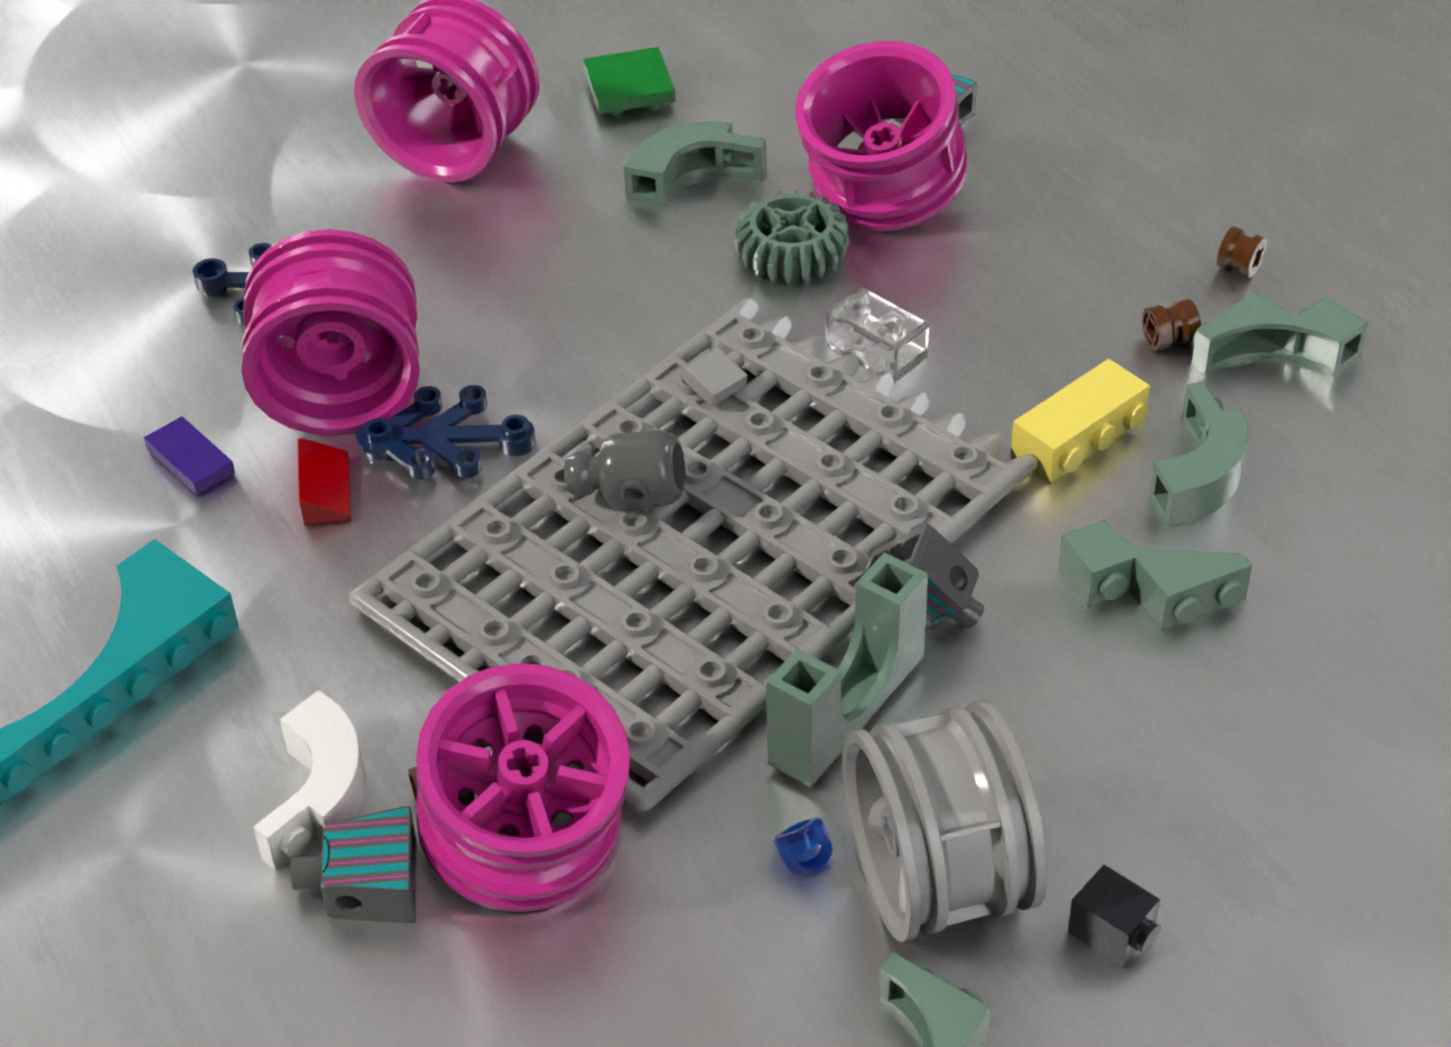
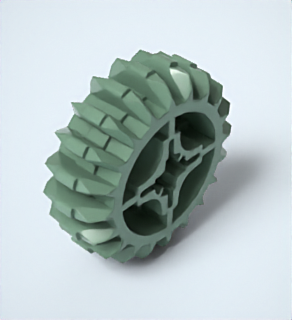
[735,190,849,285]

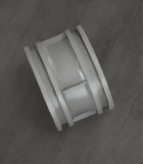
[842,700,1047,942]

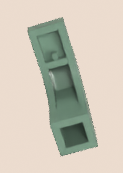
[624,121,767,206]
[1149,381,1248,527]

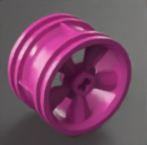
[354,0,540,182]
[795,41,968,231]

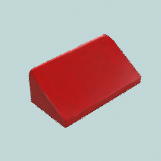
[297,438,351,526]

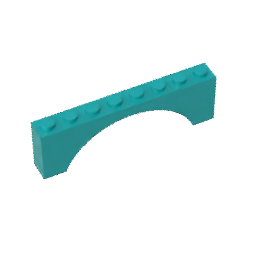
[0,539,239,805]

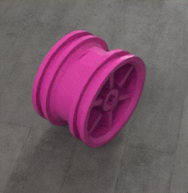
[241,229,420,436]
[416,663,630,912]

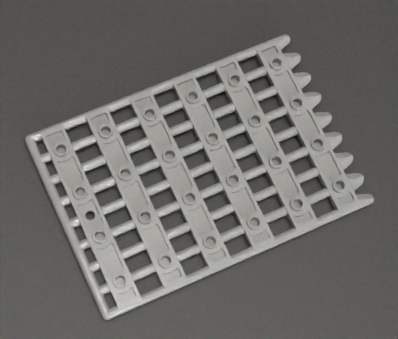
[349,298,1038,812]

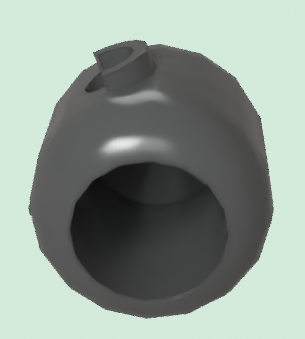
[564,430,686,509]

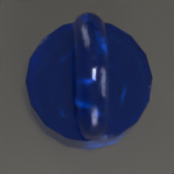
[773,816,833,875]

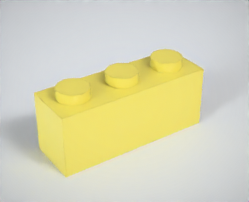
[1010,358,1150,484]

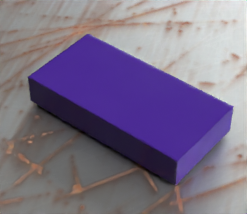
[144,416,235,495]

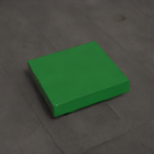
[583,47,676,115]

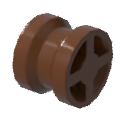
[1217,226,1267,278]

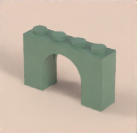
[766,552,928,787]

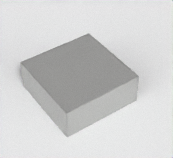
[682,347,748,407]

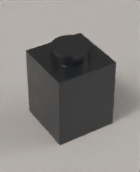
[1068,865,1161,968]

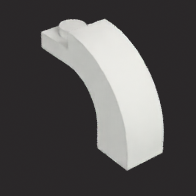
[253,690,366,871]

